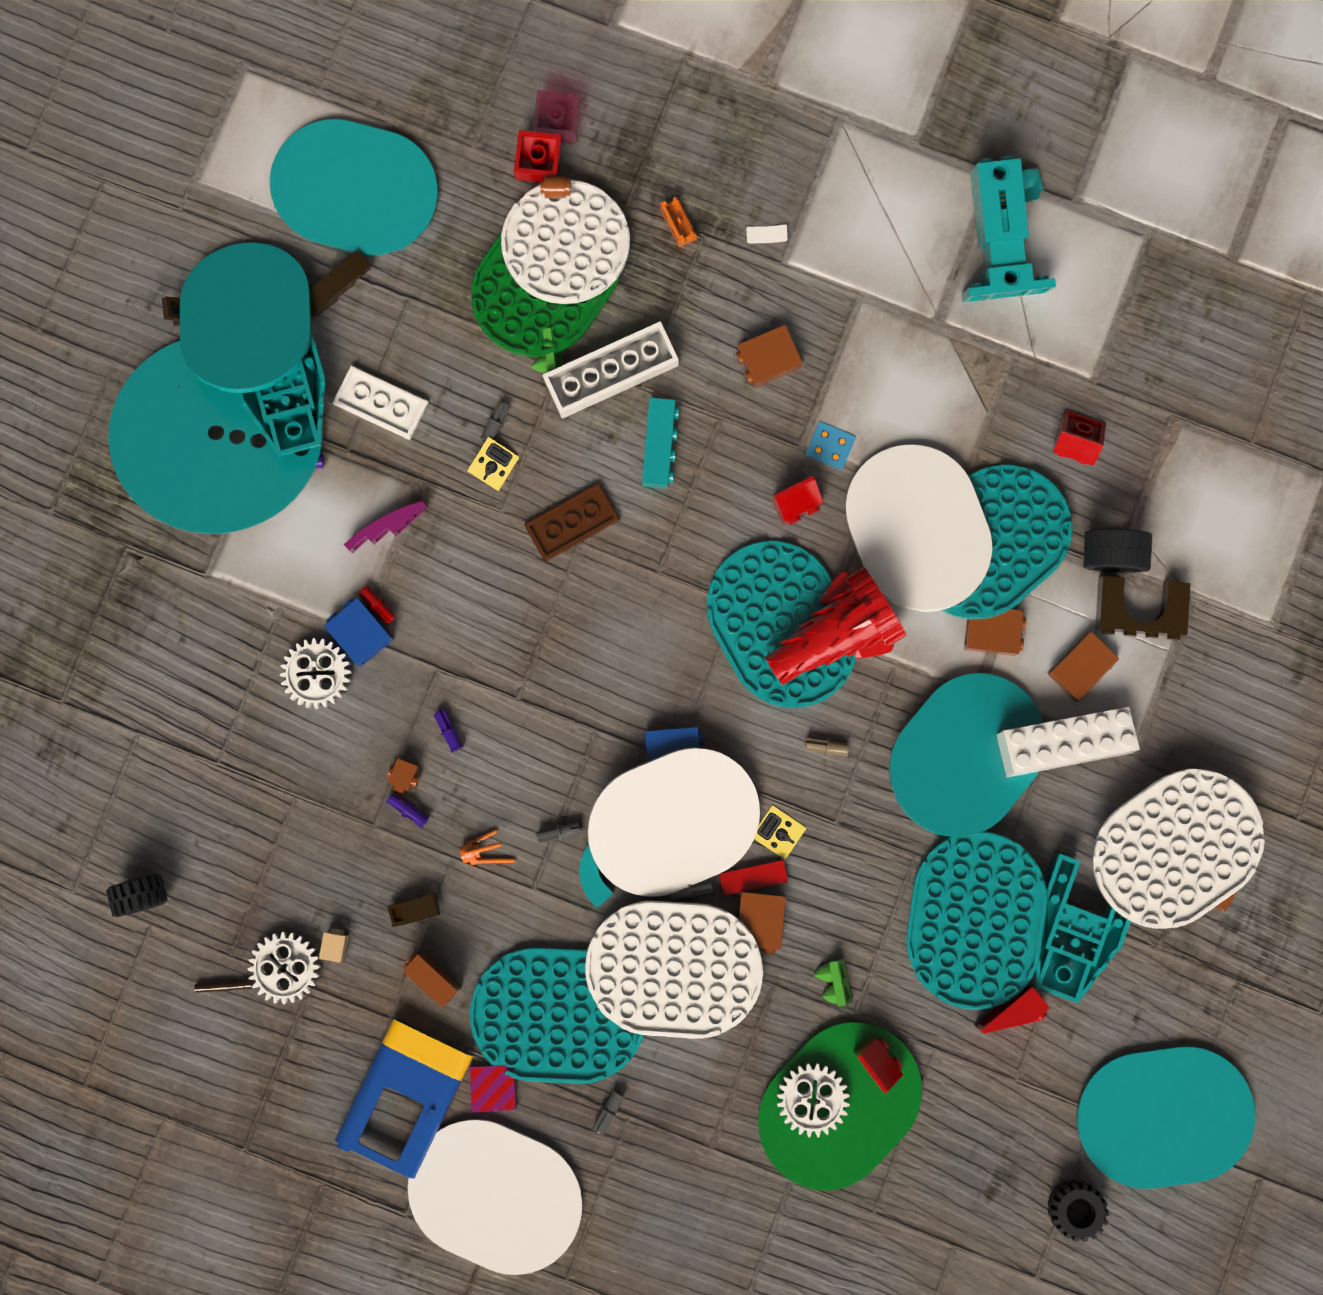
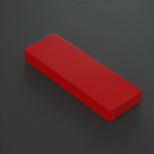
[719,860,788,895]

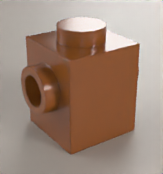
[386,758,420,793]

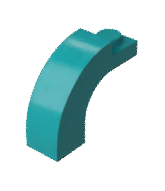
[579,844,614,908]

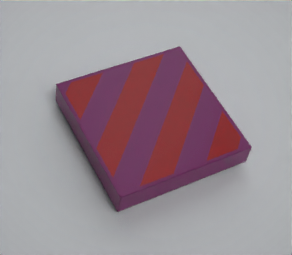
[470,1065,516,1112]

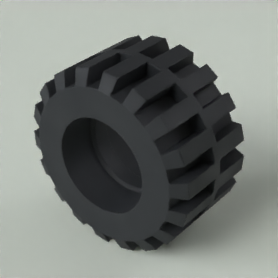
[106,874,168,917]
[1048,1180,1109,1242]

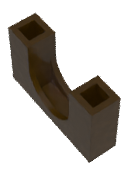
[1095,576,1191,640]

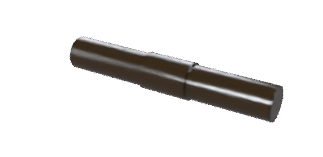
[194,980,253,993]

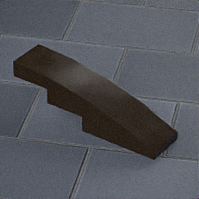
[310,251,371,321]

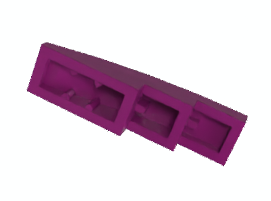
[343,501,428,553]

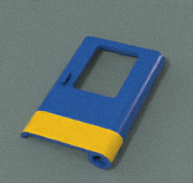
[335,1018,473,1179]

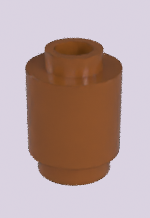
[540,176,571,198]

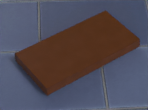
[523,483,620,562]

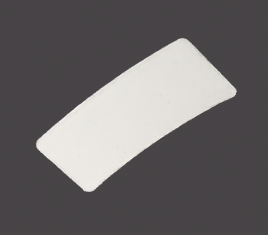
[746,225,787,243]

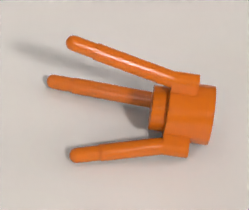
[460,829,516,865]

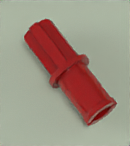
[358,585,396,624]

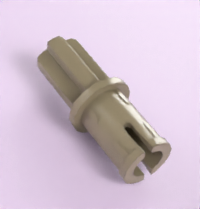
[805,738,849,757]

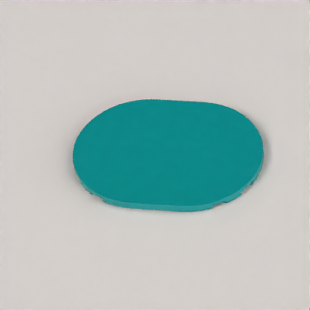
[270,119,438,256]
[180,243,312,393]
[940,464,1073,620]
[707,541,856,708]
[889,673,1044,837]
[907,831,1048,1010]
[470,947,644,1084]
[1076,1046,1255,1189]

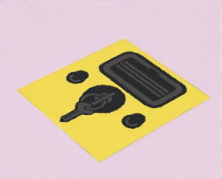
[468,437,519,491]
[754,805,806,860]

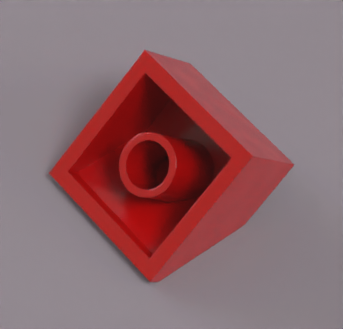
[514,130,561,183]
[1053,410,1106,466]
[772,476,823,525]
[854,1036,904,1094]

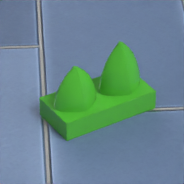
[531,327,563,373]
[814,958,853,1006]

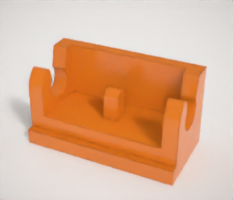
[660,197,698,248]

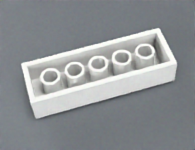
[543,321,679,419]
[997,707,1140,778]

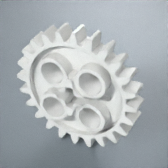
[280,638,352,709]
[248,932,321,1005]
[777,1063,849,1137]

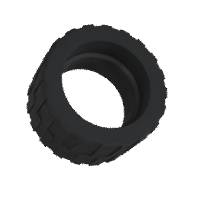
[1083,529,1152,573]

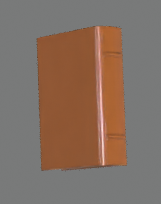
[1048,631,1119,702]

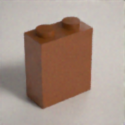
[735,325,803,388]
[964,605,1026,656]
[738,892,786,954]
[403,952,462,1007]

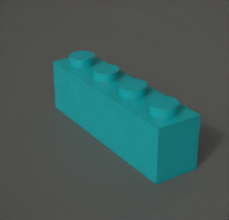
[642,398,679,489]

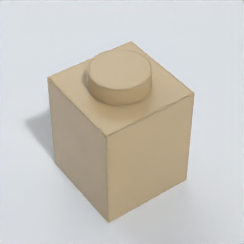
[319,928,349,963]

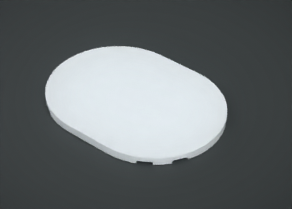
[846,445,992,612]
[587,747,760,897]
[1093,769,1265,929]
[585,901,763,1038]
[408,1119,582,1275]

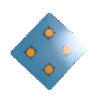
[806,422,856,470]

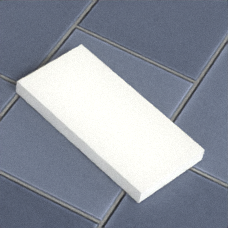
[332,365,429,440]

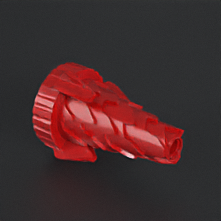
[765,566,907,685]

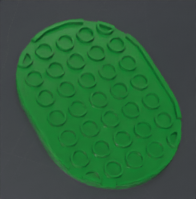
[471,232,622,357]
[758,1022,922,1191]

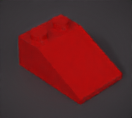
[974,985,1050,1034]

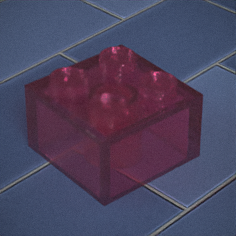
[532,90,581,145]

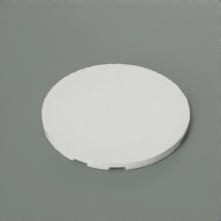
[501,180,630,304]

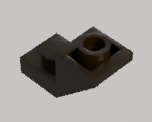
[387,893,441,927]

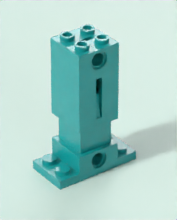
[962,156,1056,303]

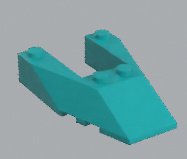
[238,327,326,457]
[1035,853,1131,1004]

